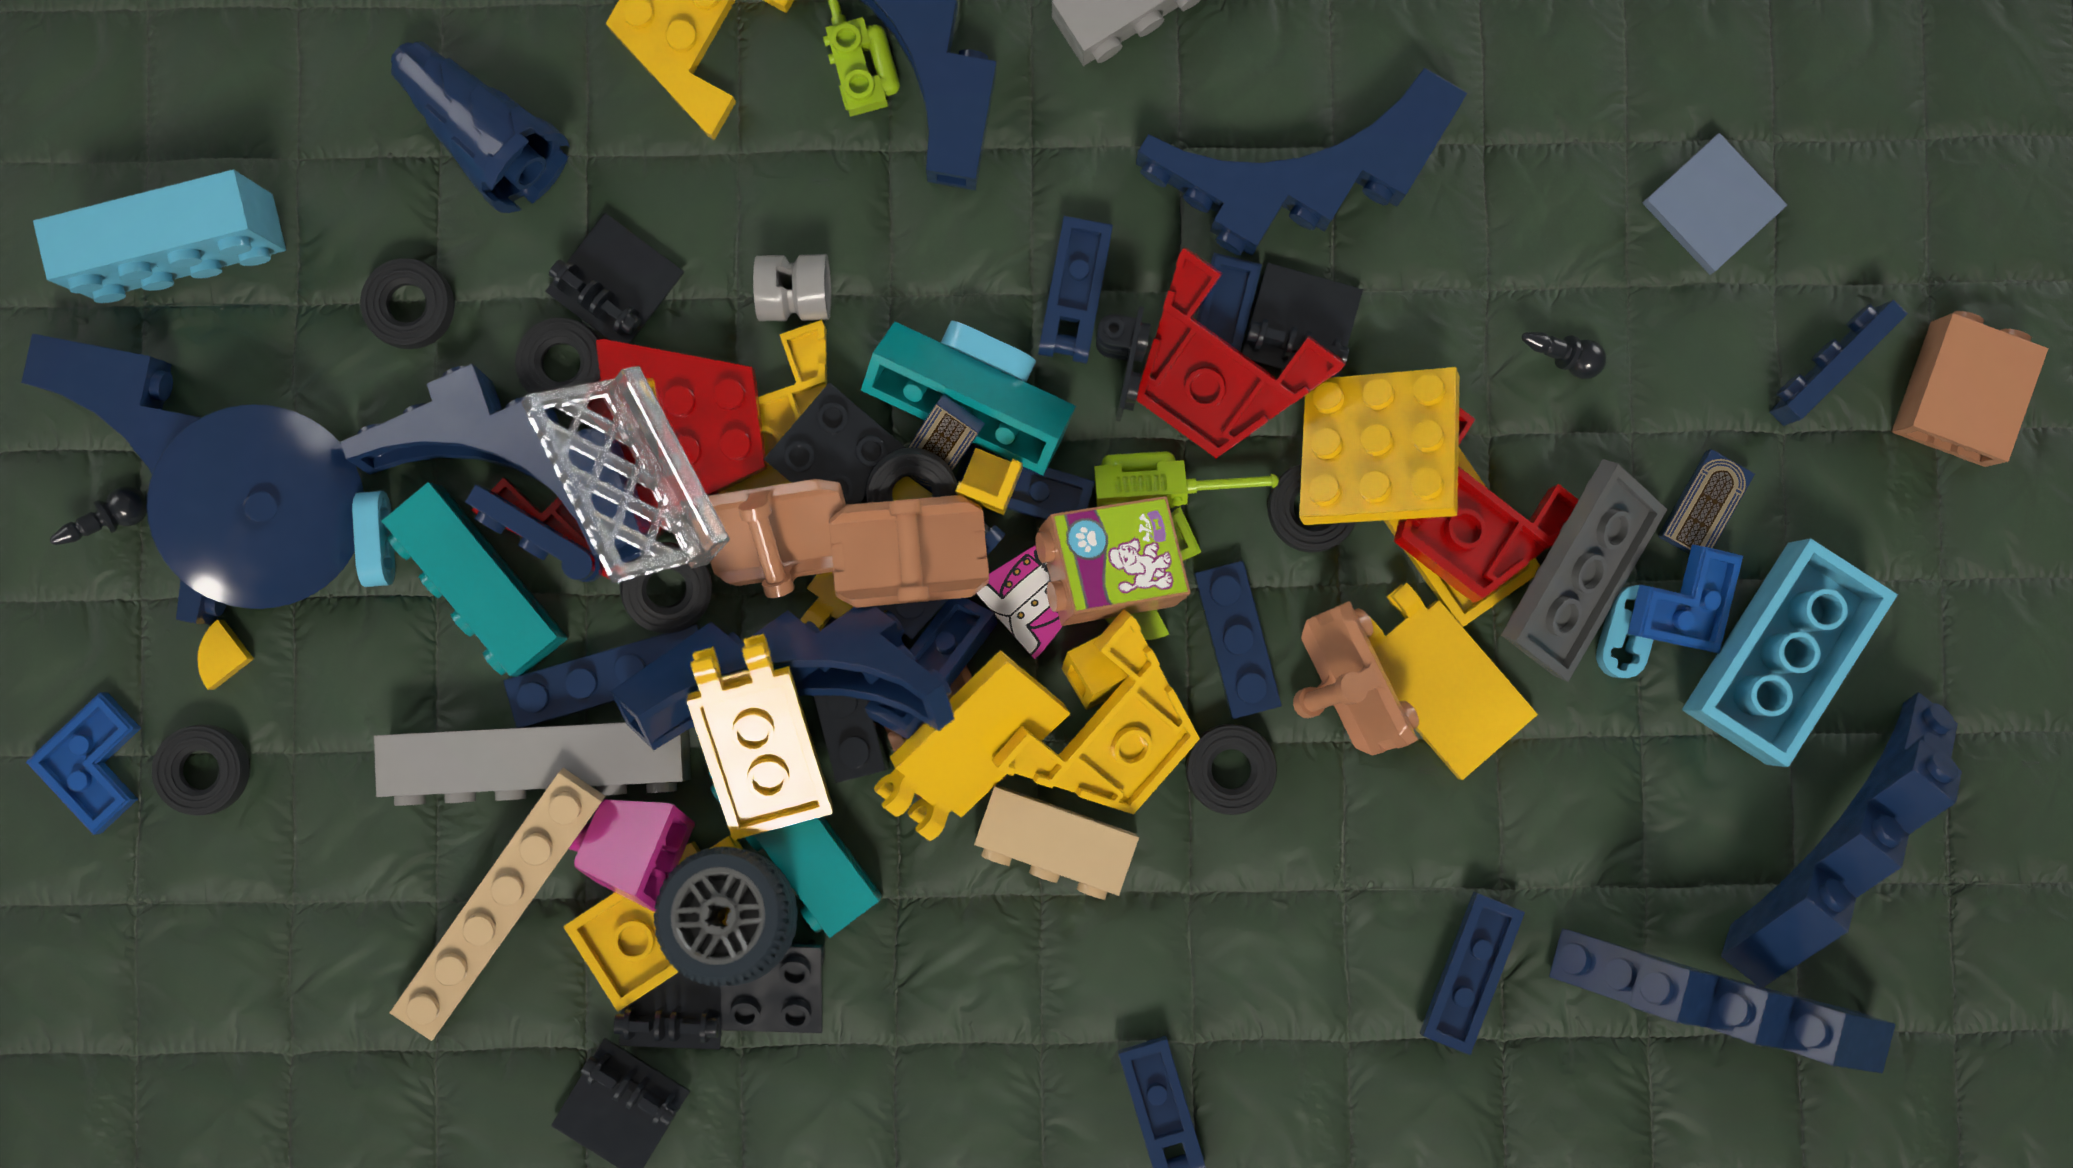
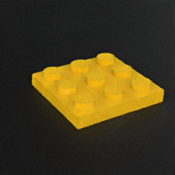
[1299,367,1460,525]

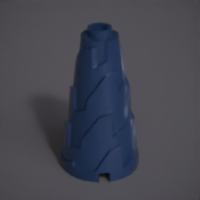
[391,42,570,213]

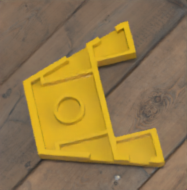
[606,0,794,140]
[637,320,827,494]
[992,609,1200,815]

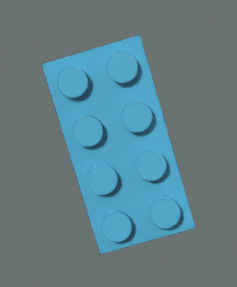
[33,169,286,303]
[1682,538,1898,767]

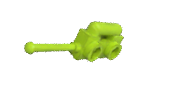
[823,0,900,117]
[1094,451,1279,509]

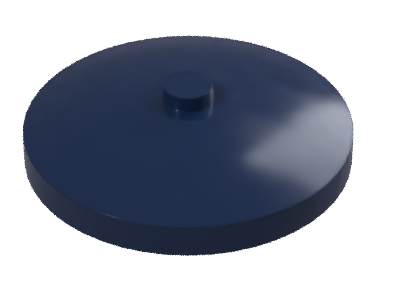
[147,405,364,609]

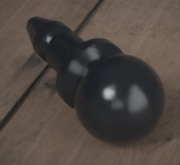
[1521,332,1606,379]
[50,487,147,545]

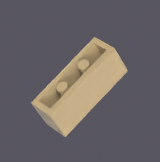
[974,784,1139,900]

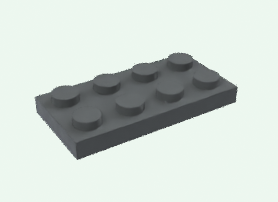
[1501,459,1667,682]

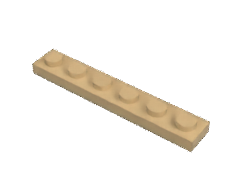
[390,768,606,1041]

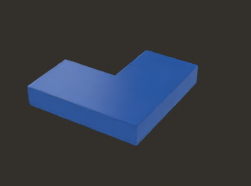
[1627,544,1743,653]
[26,692,141,835]

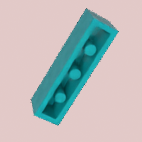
[861,321,1076,475]
[382,482,568,676]
[708,772,883,938]

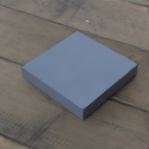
[1642,133,1787,275]

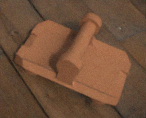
[695,479,846,598]
[829,495,989,608]
[1293,601,1419,755]

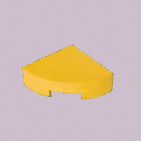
[197,619,254,690]

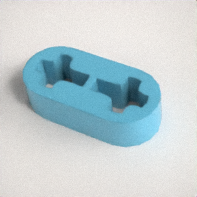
[940,321,1036,382]
[352,491,395,587]
[1596,585,1653,678]

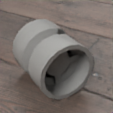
[753,254,831,321]

